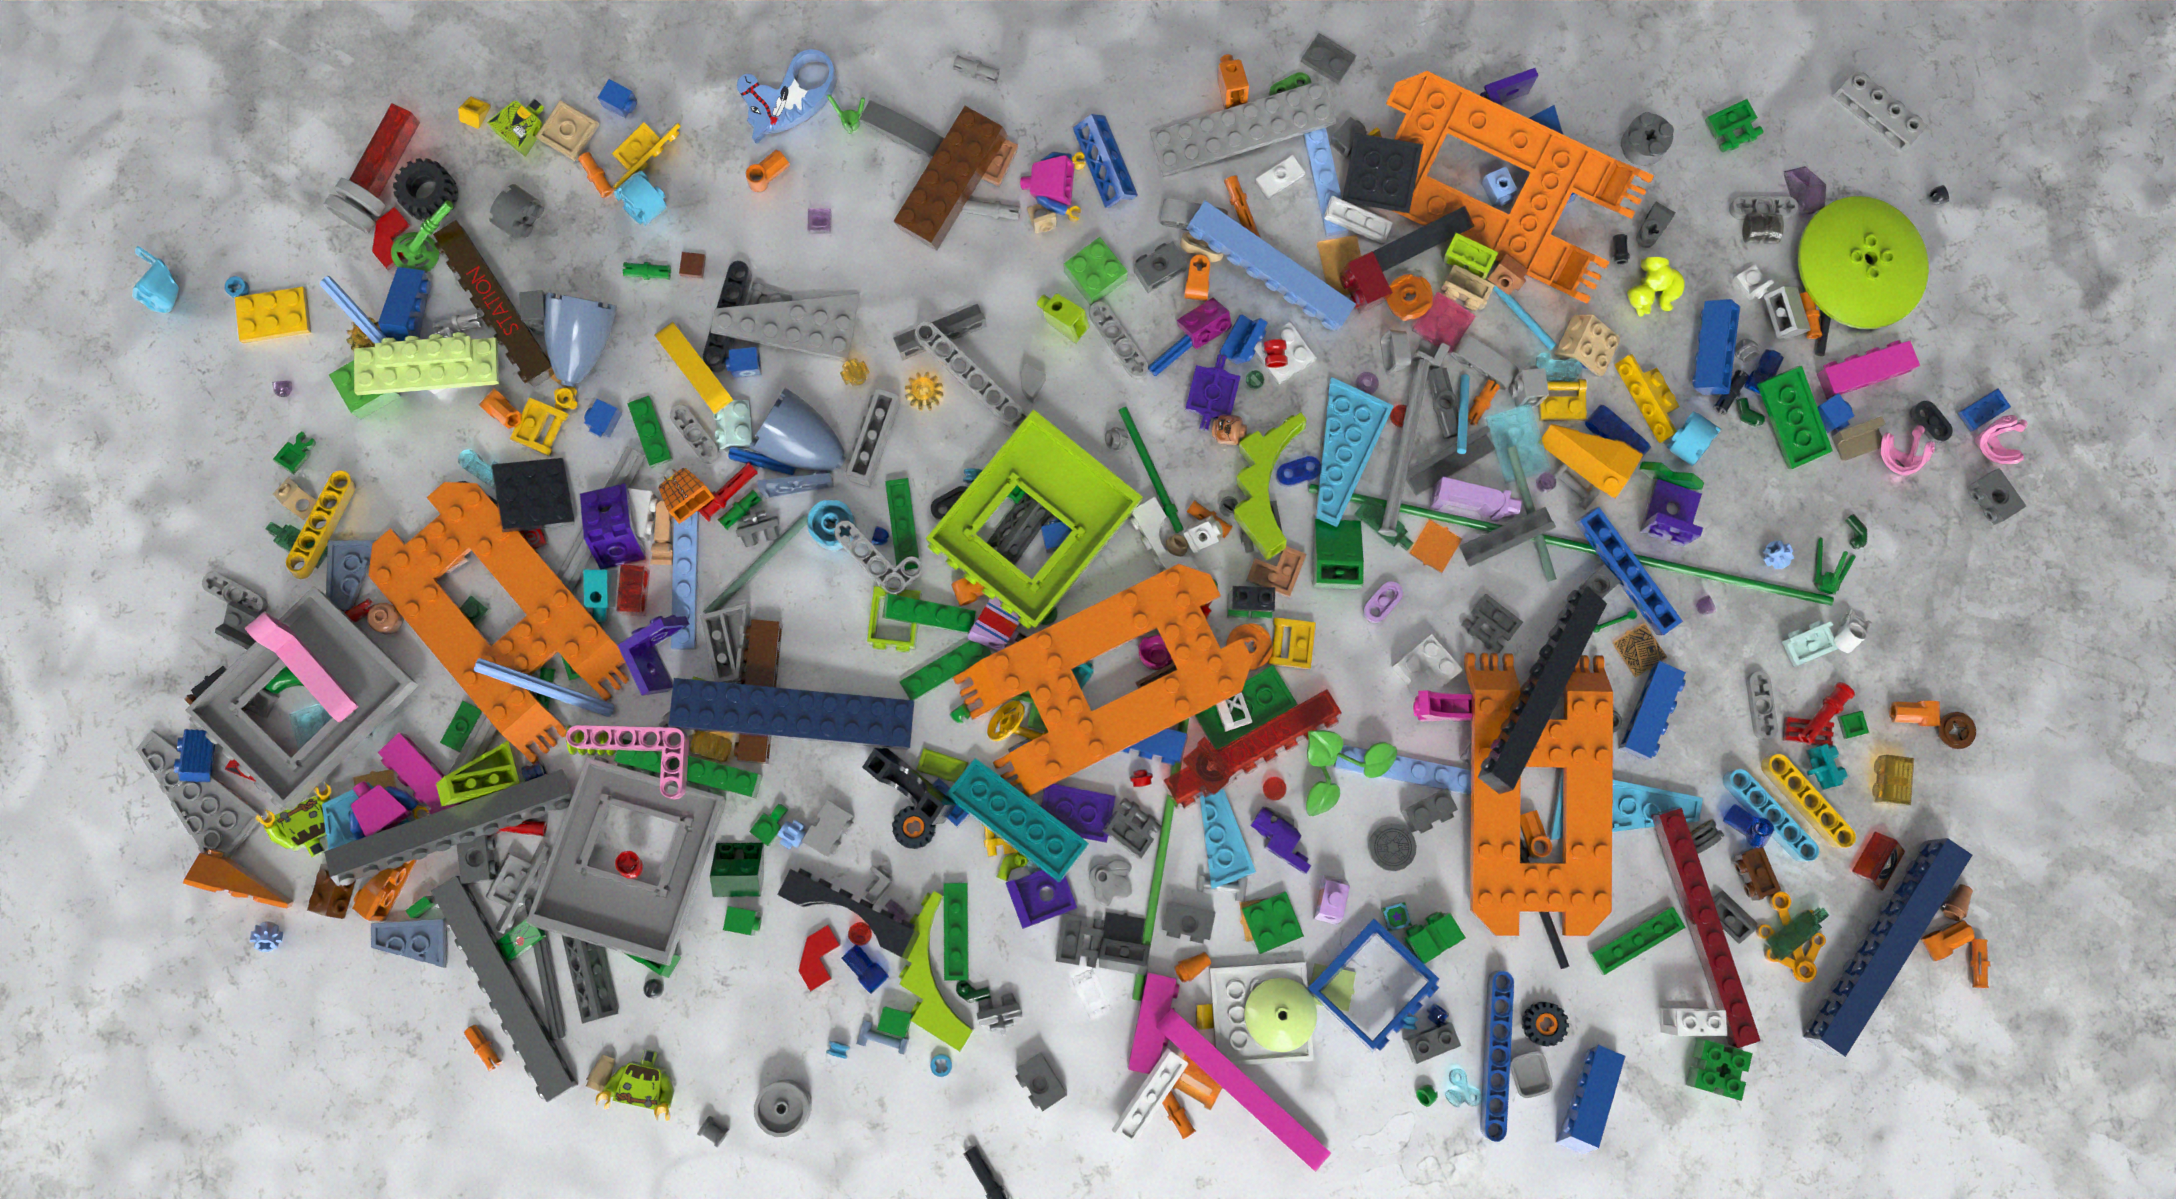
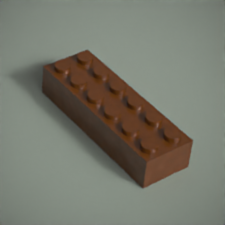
[893,105,1008,251]

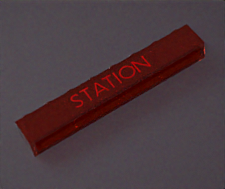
[1163,689,1342,809]

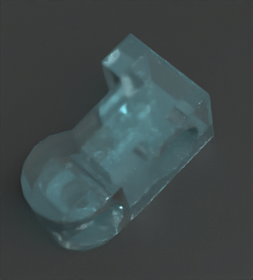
[1536,352,1582,381]
[458,449,499,489]

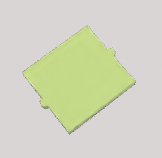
[1308,963,1356,1012]

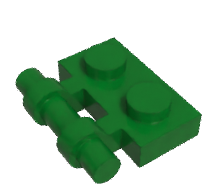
[1705,99,1763,152]

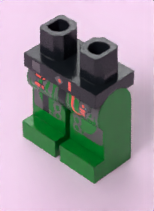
[1227,586,1275,619]

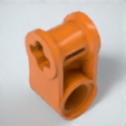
[1184,255,1210,301]

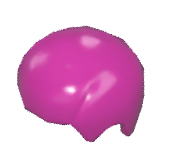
[1139,634,1173,670]

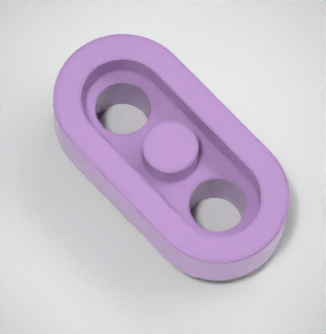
[1363,581,1403,623]

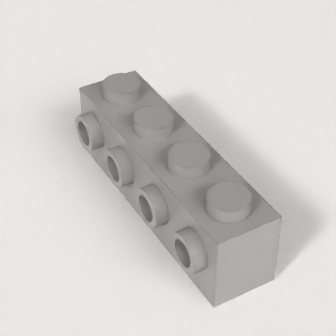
[1832,69,1928,153]
[845,388,901,487]

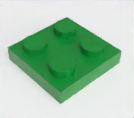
[1241,891,1304,954]

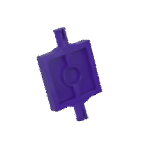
[1185,355,1241,431]

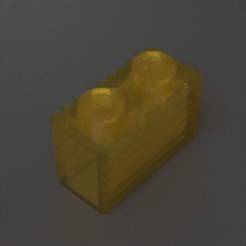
[1872,755,1914,806]

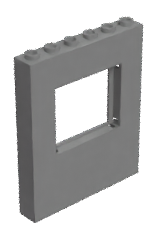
[185,586,419,810]
[526,756,726,966]

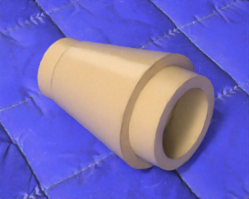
[586,1055,615,1092]

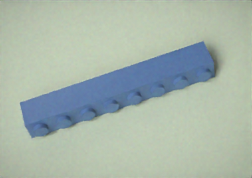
[1186,201,1356,331]

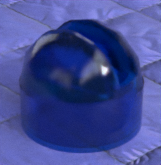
[871,526,889,546]

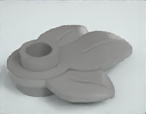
[1089,860,1132,906]

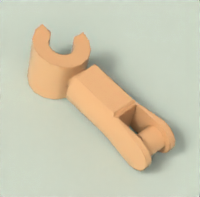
[650,500,673,565]

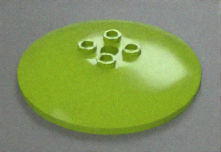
[1798,196,1929,329]

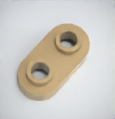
[1180,232,1224,262]

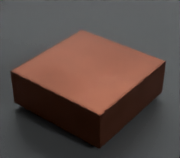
[679,252,706,278]

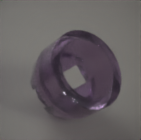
[272,381,292,397]
[1536,473,1556,493]
[1696,595,1716,615]

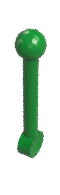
[1593,610,1637,633]

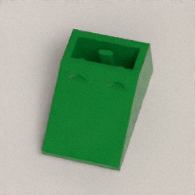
[1313,519,1364,589]

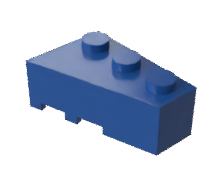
[378,267,431,342]

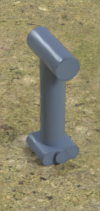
[856,1020,909,1055]

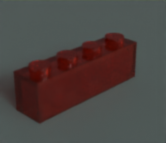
[349,103,420,199]

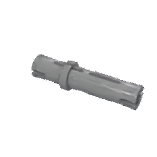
[961,200,1021,220]

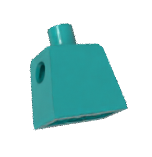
[583,569,618,622]

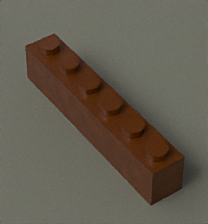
[734,619,783,764]

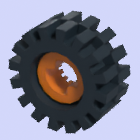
[892,806,936,849]
[1522,1002,1569,1047]

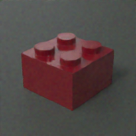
[1339,251,1393,314]

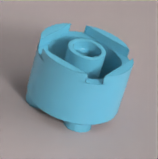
[614,171,667,226]
[1667,411,1721,467]
[807,500,857,551]

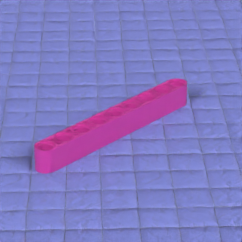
[1156,1008,1331,1172]

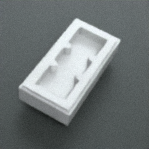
[1255,155,1305,199]

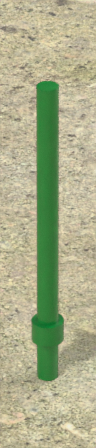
[1118,407,1184,533]

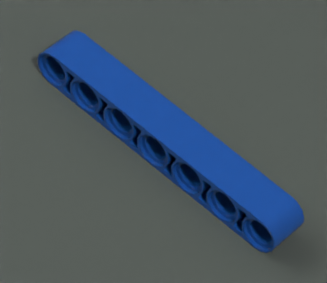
[1480,970,1514,1142]

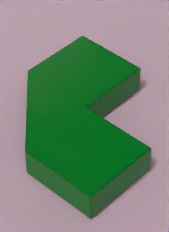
[1639,461,1704,490]

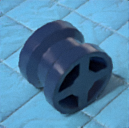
[521,760,548,782]

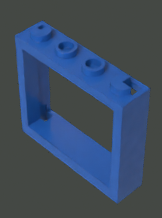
[1308,919,1439,1053]

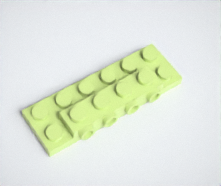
[354,332,499,395]

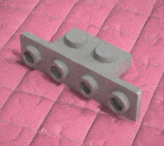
[486,841,550,934]

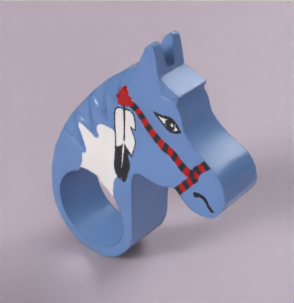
[737,49,837,144]

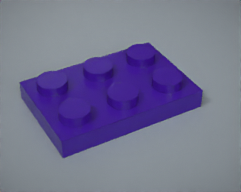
[1041,784,1116,843]

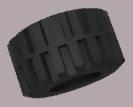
[393,158,458,221]

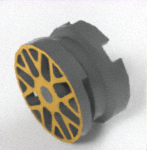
[1690,819,1724,854]

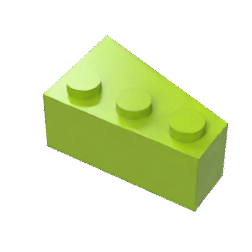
[436,740,520,806]

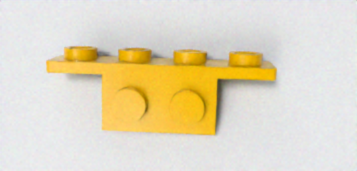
[611,122,681,190]
[1615,354,1680,443]

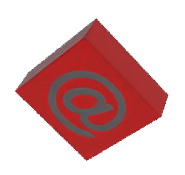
[519,529,548,550]

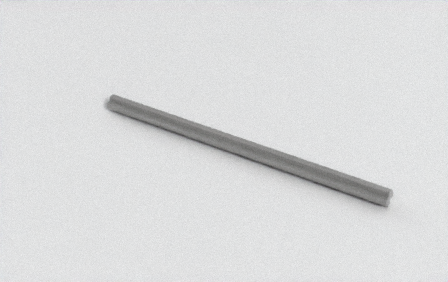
[448,446,646,774]

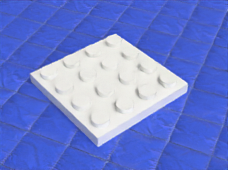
[1210,962,1314,1066]

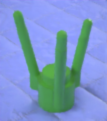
[827,94,865,134]

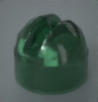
[1246,370,1265,389]

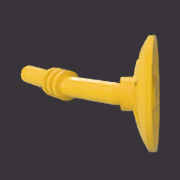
[987,701,1047,741]

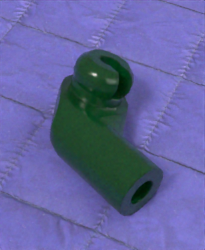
[1736,398,1765,427]
[1845,514,1867,550]
[956,980,991,1003]

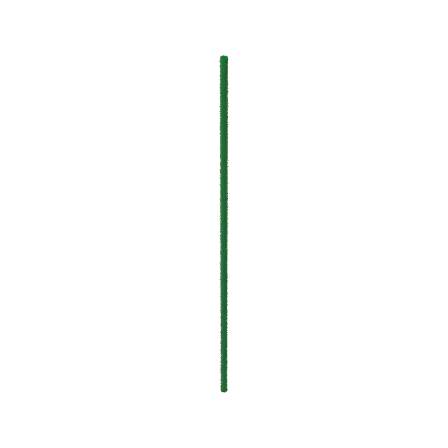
[1308,483,1834,606]

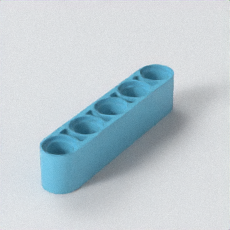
[1723,769,1819,862]

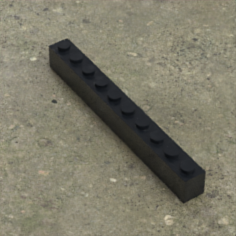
[1478,586,1607,794]

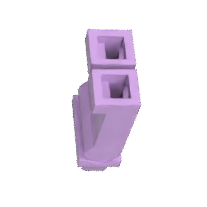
[1429,477,1522,521]

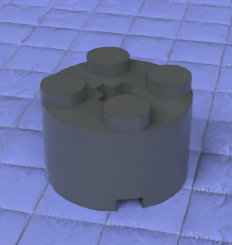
[1621,112,1674,166]
[489,184,544,238]

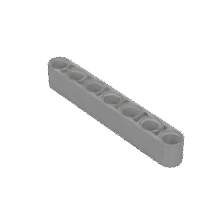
[914,321,1029,433]

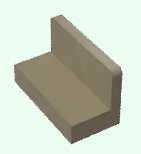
[1832,416,1886,461]

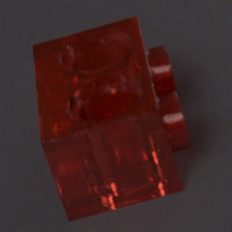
[616,565,650,616]

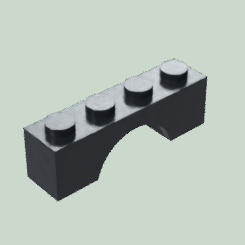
[862,748,957,825]

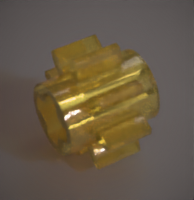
[840,358,870,387]

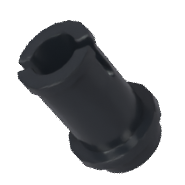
[1612,234,1630,265]

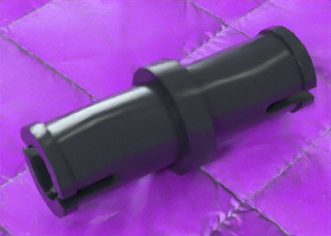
[1713,370,1749,415]

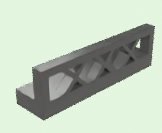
[893,304,987,361]
[1406,425,1495,496]
[987,493,1052,565]
[1459,507,1556,567]
[562,935,619,1024]

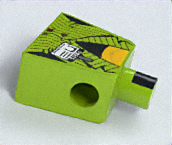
[487,99,544,157]

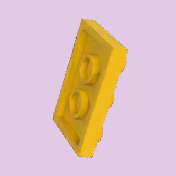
[235,287,311,343]

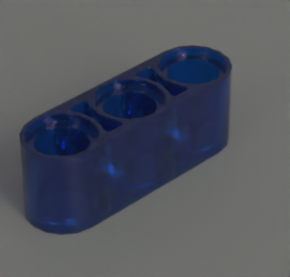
[1585,405,1651,459]

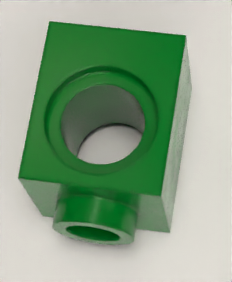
[723,906,762,936]

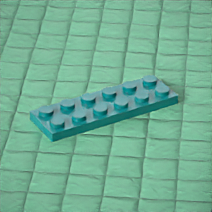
[946,758,1089,883]

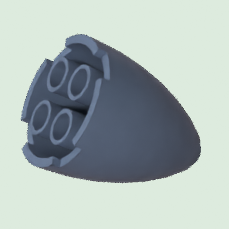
[544,292,617,387]
[748,387,846,471]

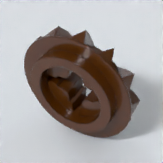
[1937,712,1976,749]

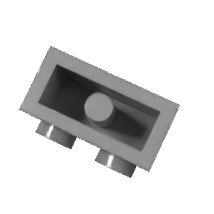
[1764,286,1811,338]
[1510,366,1549,409]

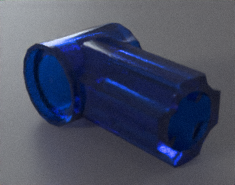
[1744,349,1784,396]
[1723,804,1774,848]
[841,944,890,994]

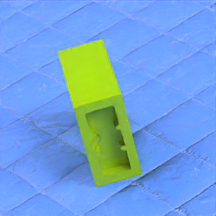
[1444,233,1498,280]
[867,586,922,653]

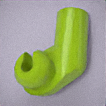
[996,852,1028,881]

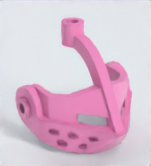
[1974,415,2028,464]
[1881,425,1935,477]

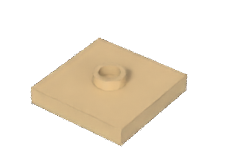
[536,100,600,161]

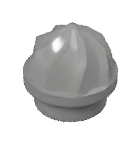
[1735,339,1760,362]
[1105,427,1128,450]

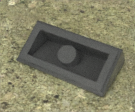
[1713,890,1757,944]
[1099,938,1151,975]

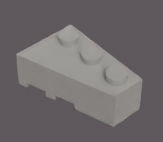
[700,604,751,683]

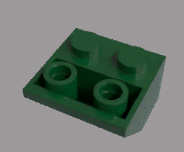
[710,842,764,897]

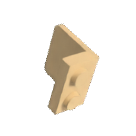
[1441,264,1495,311]
[1555,314,1620,376]

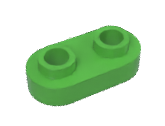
[1269,72,1311,96]

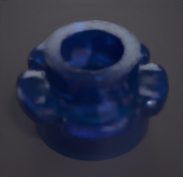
[1426,1003,1449,1025]

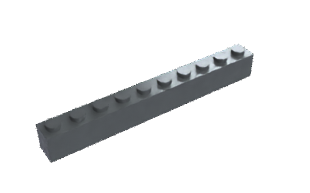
[324,769,573,886]
[431,876,578,1102]

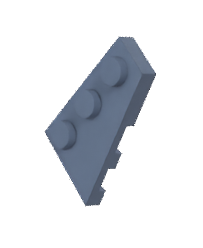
[757,471,834,499]
[326,540,376,611]
[371,919,446,968]

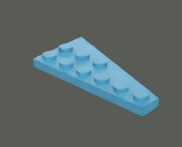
[1316,377,1394,527]
[1549,770,1703,840]

